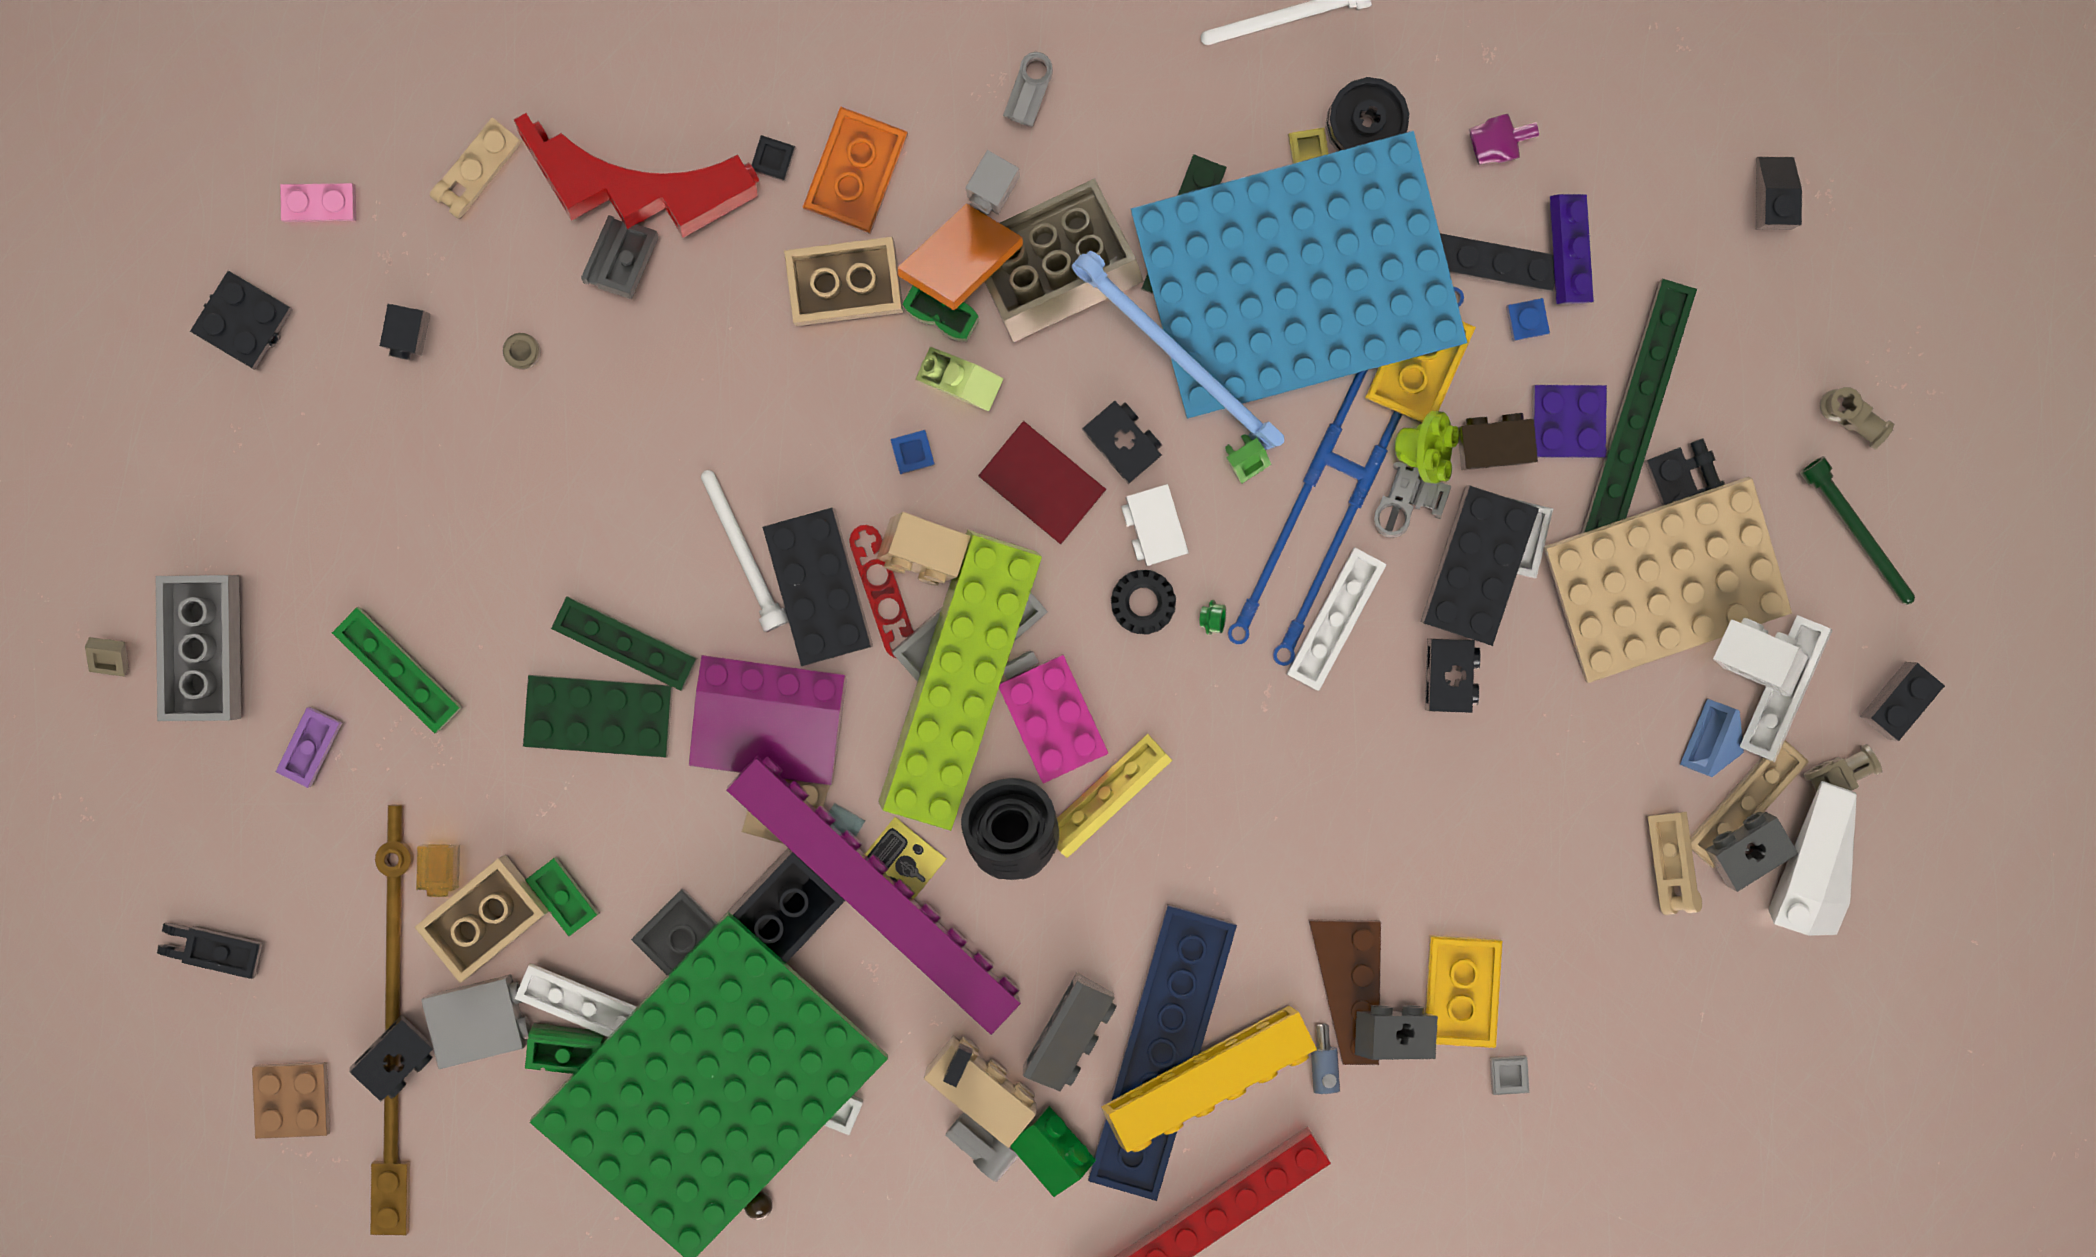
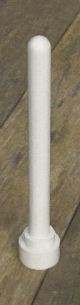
[1201,0,1372,45]
[701,470,789,633]

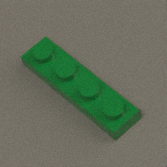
[332,607,462,734]

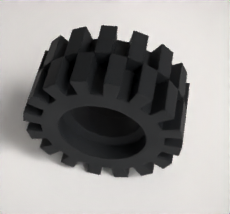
[1111,570,1176,635]

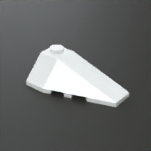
[1768,781,1857,936]

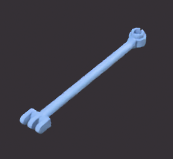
[1072,251,1284,450]

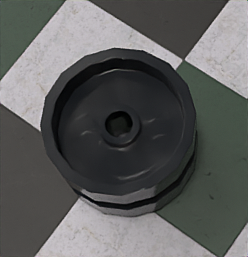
[1325,77,1410,151]

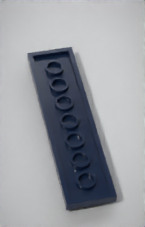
[1088,904,1237,1201]

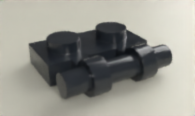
[1645,438,1725,506]

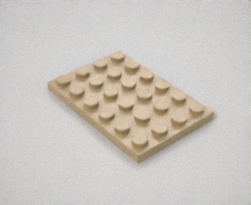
[1544,477,1792,683]

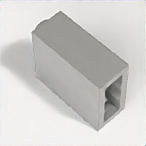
[421,974,531,1069]

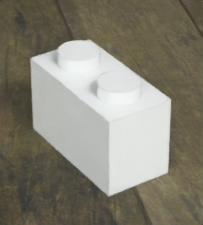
[1121,484,1189,566]

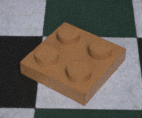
[252,1062,330,1139]

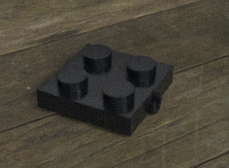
[190,271,293,370]

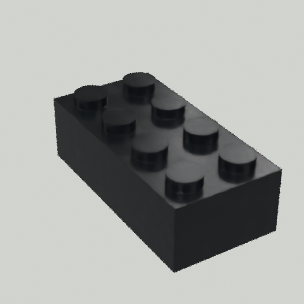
[1420,485,1539,646]
[762,507,873,666]

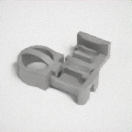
[1374,462,1451,538]

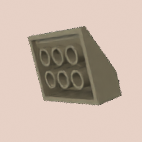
[985,178,1144,342]

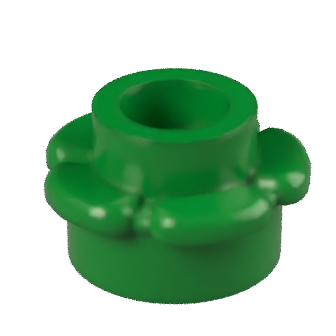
[1199,600,1226,635]

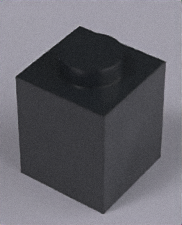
[379,304,430,360]

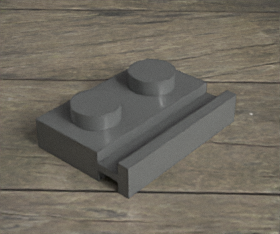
[581,215,659,299]

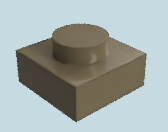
[85,637,129,677]

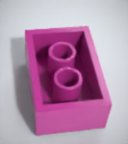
[999,654,1109,784]

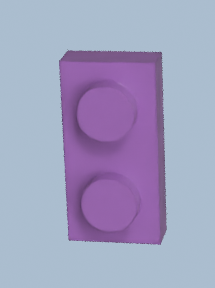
[276,707,342,788]

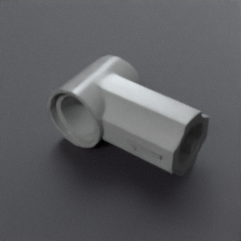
[1003,52,1053,127]
[945,1112,1018,1182]

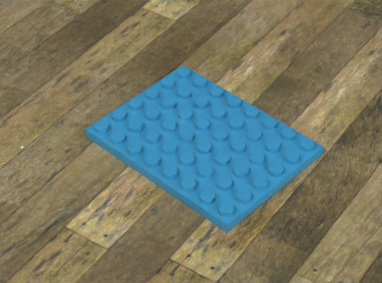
[1131,131,1467,419]

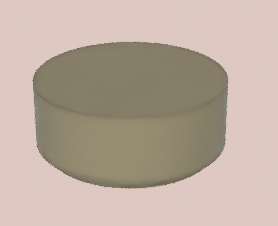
[503,333,541,370]

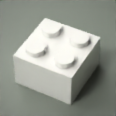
[1713,618,1809,697]

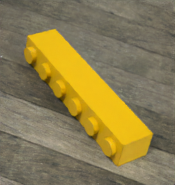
[1101,1006,1317,1153]

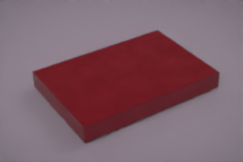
[978,421,1107,545]

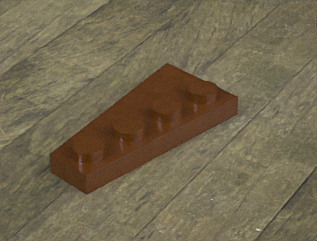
[1308,919,1381,1065]

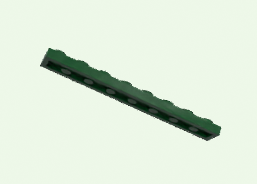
[1581,279,1697,534]

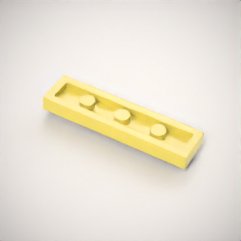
[1057,734,1173,858]

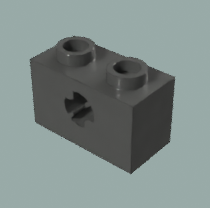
[1705,812,1798,892]
[1355,1005,1438,1060]

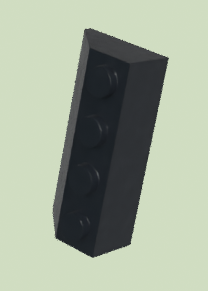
[694,848,845,963]

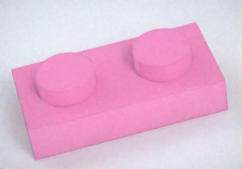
[280,183,356,222]

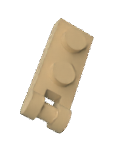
[429,118,522,219]
[1648,812,1702,915]

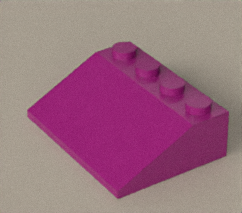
[689,655,847,786]

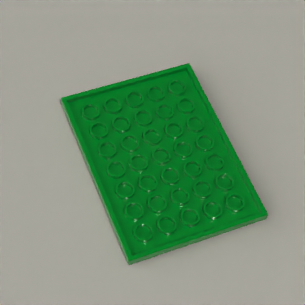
[529,912,888,1257]

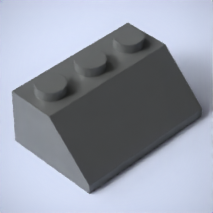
[1023,972,1117,1092]

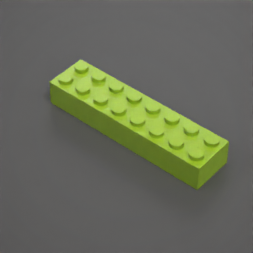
[878,530,1042,831]

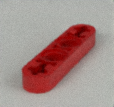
[849,525,914,658]

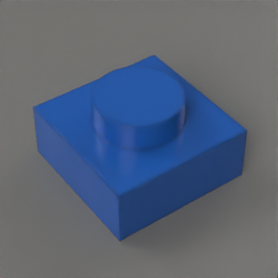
[1506,298,1550,341]
[890,430,935,474]

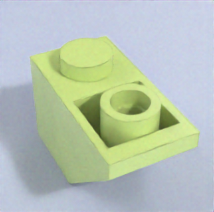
[916,347,1004,411]

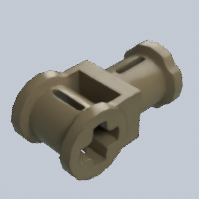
[1820,387,1895,450]
[1803,744,1883,792]

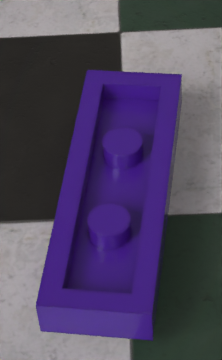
[1550,194,1594,304]

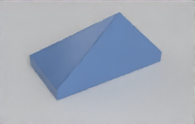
[1680,699,1744,777]

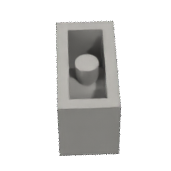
[966,150,1020,215]

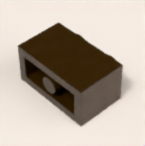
[1458,413,1538,470]

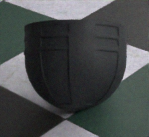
[961,778,1059,880]

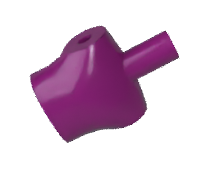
[1469,114,1539,165]

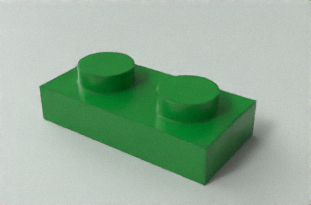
[526,857,599,937]

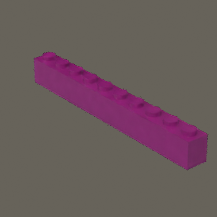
[726,755,1021,1035]

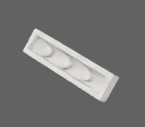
[1286,548,1387,691]
[1740,615,1832,762]

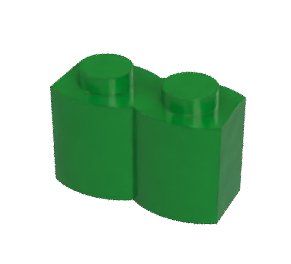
[903,285,979,342]

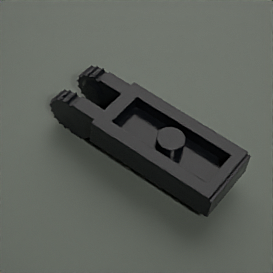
[157,923,263,979]

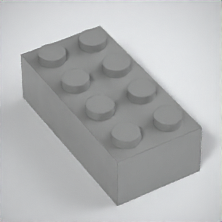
[156,575,241,721]

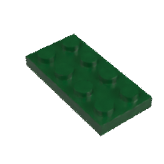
[523,675,673,758]

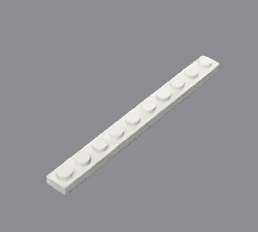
[515,963,863,1135]

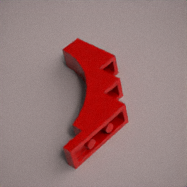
[514,113,759,238]

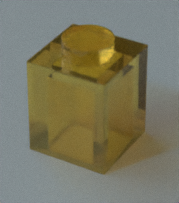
[416,844,460,897]

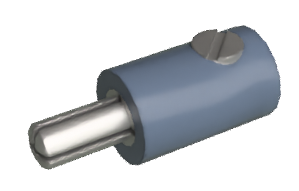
[1311,1024,1340,1094]

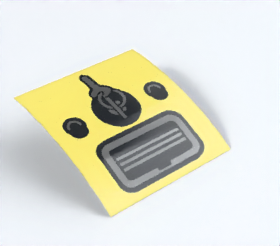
[865,817,947,899]

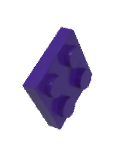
[1532,385,1607,458]

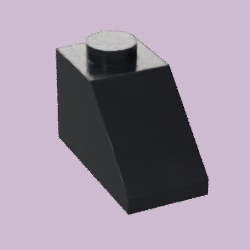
[1756,157,1802,230]

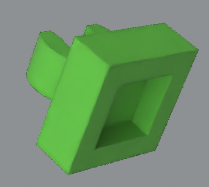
[1225,434,1272,484]

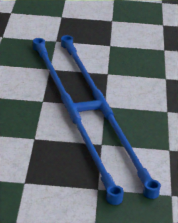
[1227,287,1464,666]

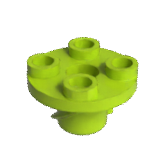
[1395,411,1459,484]

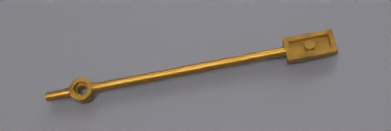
[370,805,414,1236]

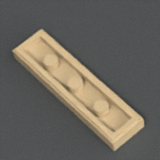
[1690,740,1809,868]

